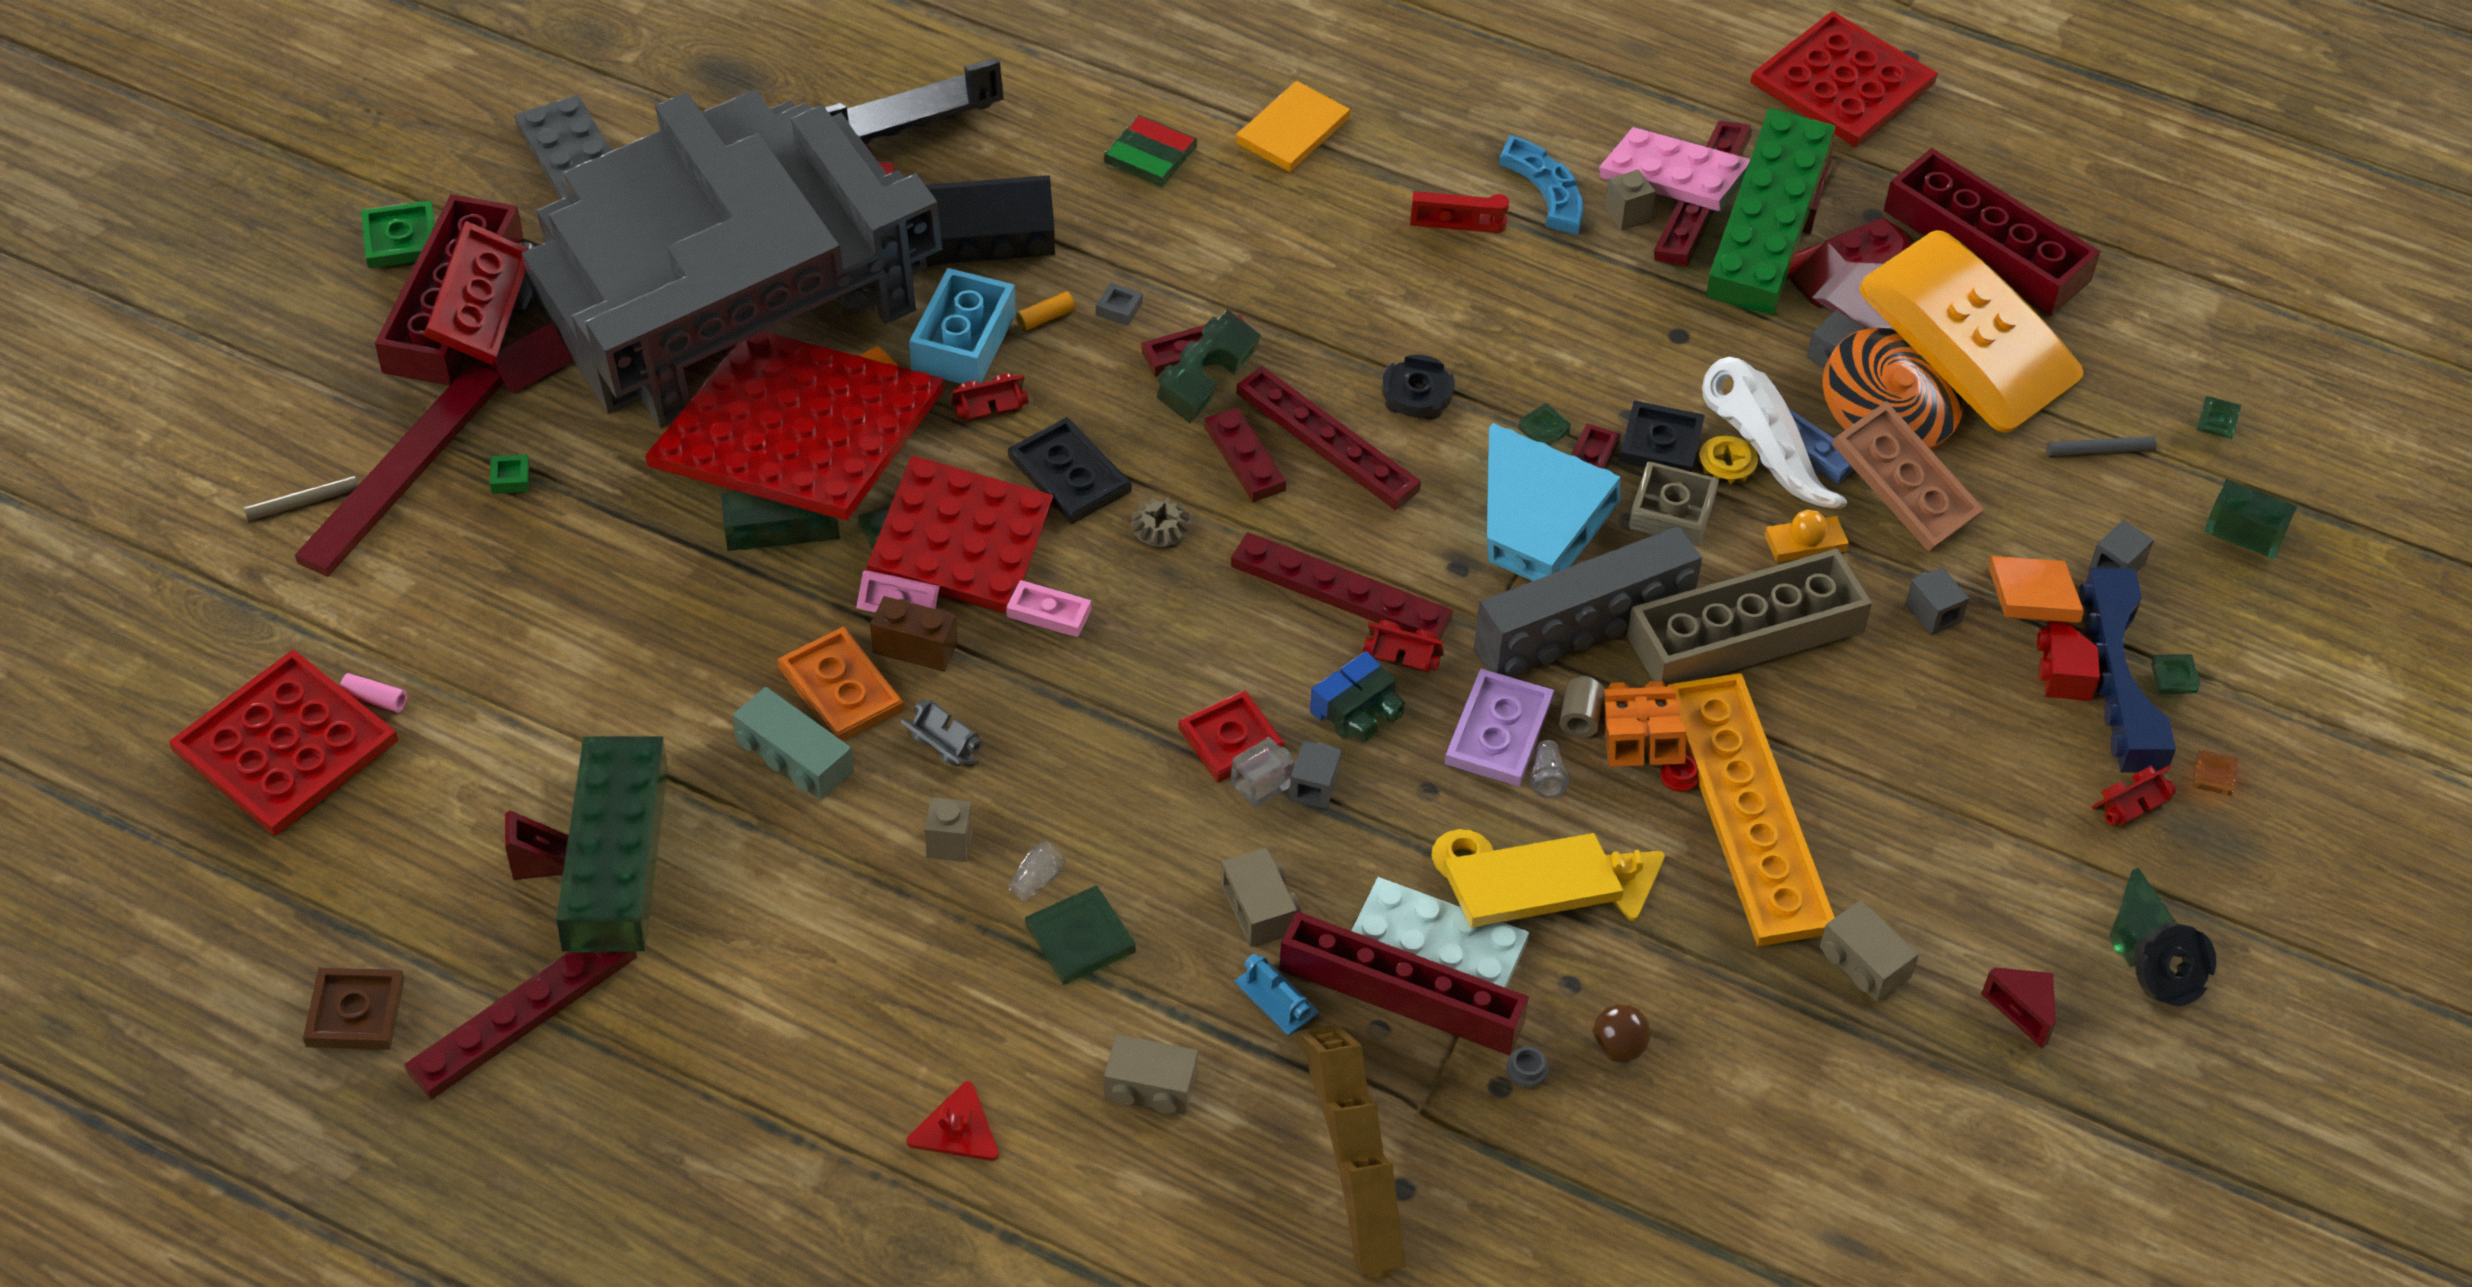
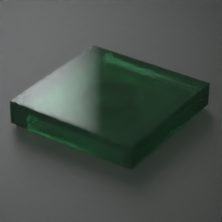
[1025,885,1136,985]

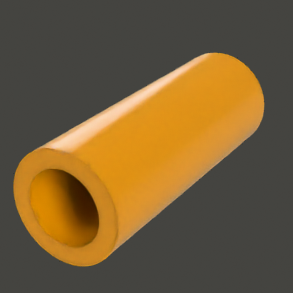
[1016,291,1075,332]

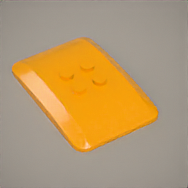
[1859,231,2083,433]

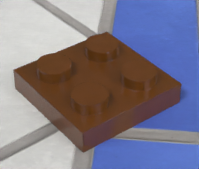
[303,967,405,1050]

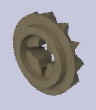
[1131,497,1191,547]

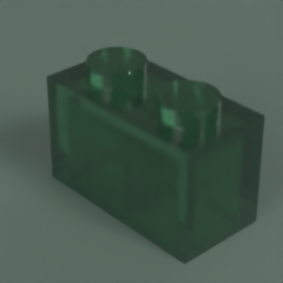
[2204,479,2297,560]

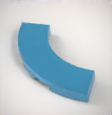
[1499,135,1583,235]

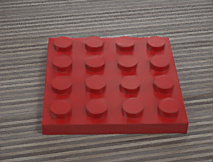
[1750,11,1938,147]
[867,455,1053,614]
[169,649,399,837]

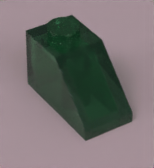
[2109,868,2176,968]

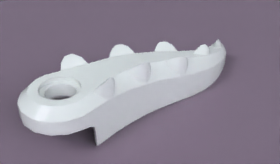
[1702,357,1847,509]

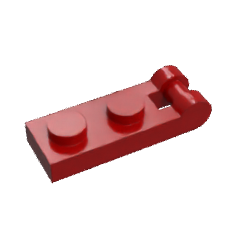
[1410,191,1509,233]

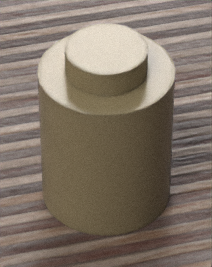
[1559,676,1604,738]

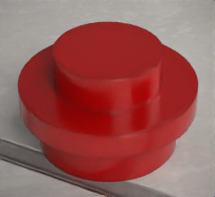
[1660,755,1699,792]

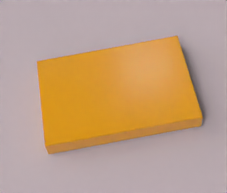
[1236,81,1350,172]

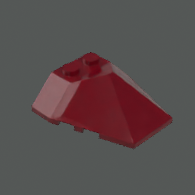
[1791,218,1916,329]

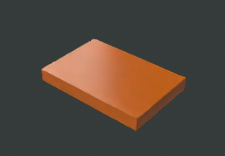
[1988,556,2084,623]
[777,626,904,741]

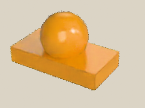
[1765,509,1849,563]

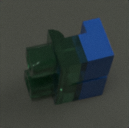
[1310,651,1405,743]

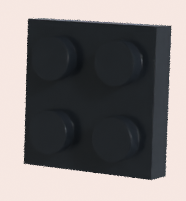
[1619,400,1705,472]

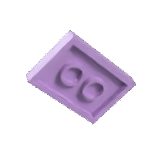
[1445,668,1554,787]

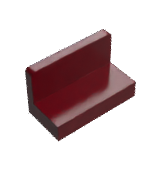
[483,322,572,393]

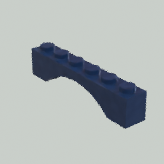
[2079,568,2176,773]

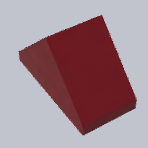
[505,810,576,880]
[1981,967,2056,1048]

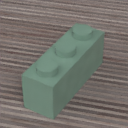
[732,686,854,800]

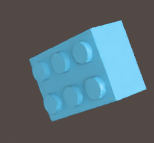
[909,268,1016,384]

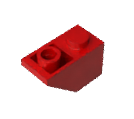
[2036,621,2100,701]

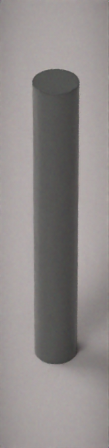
[2046,436,2157,457]

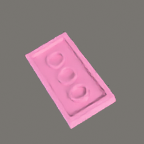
[1599,127,1750,211]

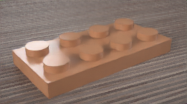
[1831,401,1985,552]

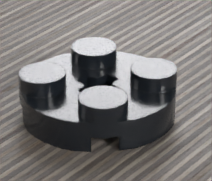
[1382,355,1455,420]
[2134,922,2216,1006]

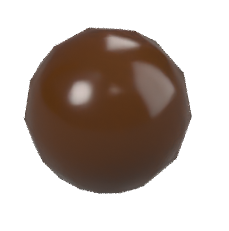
[1592,1004,1651,1062]

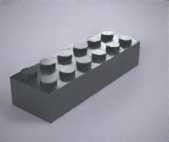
[1474,526,1702,677]

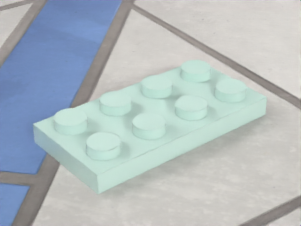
[1351,877,1529,988]

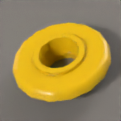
[1432,829,1494,878]

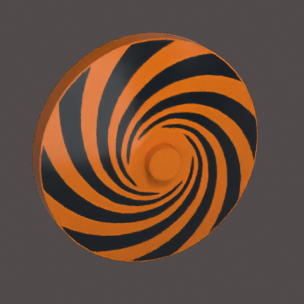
[1823,328,1963,452]

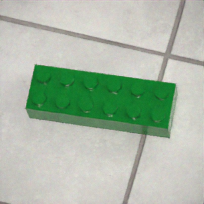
[1706,108,1836,316]

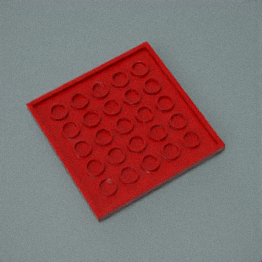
[645,331,945,521]

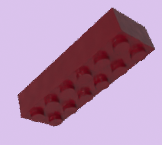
[1883,148,2101,316]
[375,194,523,385]

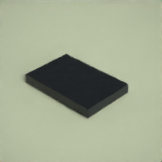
[1008,417,1132,524]

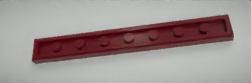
[295,361,504,577]

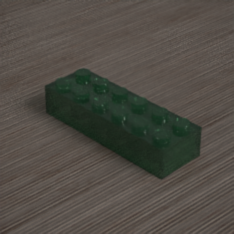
[556,736,668,952]

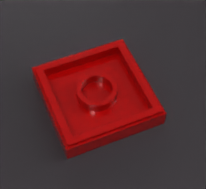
[1178,690,1285,783]

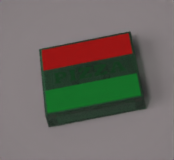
[1104,115,1197,187]

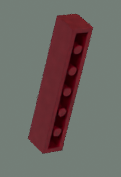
[1279,911,1529,1056]

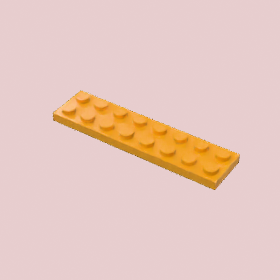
[1668,673,1835,947]

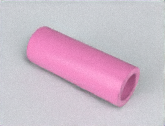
[340,673,407,713]

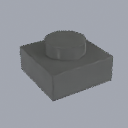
[1096,283,1143,326]

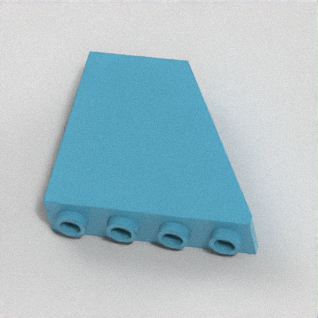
[1487,423,1621,581]

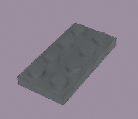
[514,94,612,200]

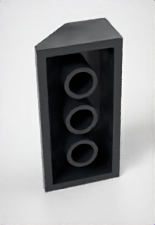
[925,175,1055,265]

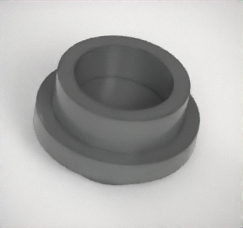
[1506,1046,1549,1088]

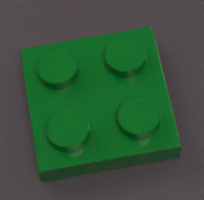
[361,200,435,268]

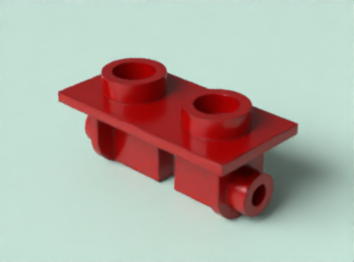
[951,373,1029,421]
[1363,620,1444,673]
[2091,765,2176,826]

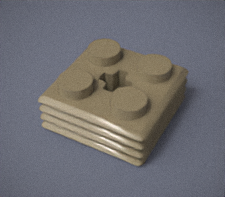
[1628,462,1719,546]

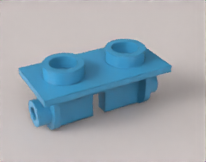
[1234,954,1320,1036]

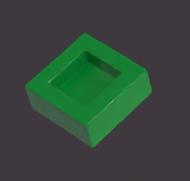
[490,454,530,494]

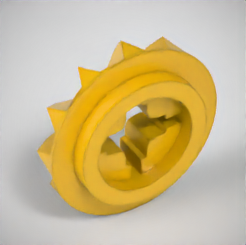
[1698,435,1758,485]

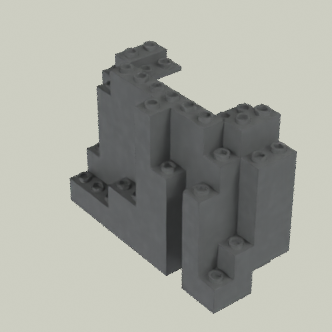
[522,89,942,428]

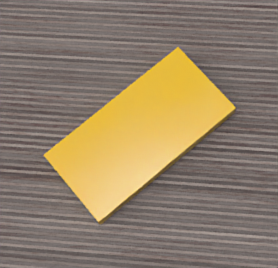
[1443,833,1624,928]

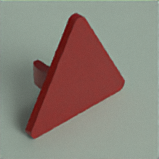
[906,1081,999,1161]

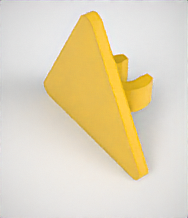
[1606,850,1665,921]

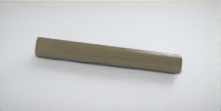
[244,476,358,522]

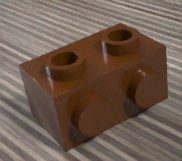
[870,596,958,672]

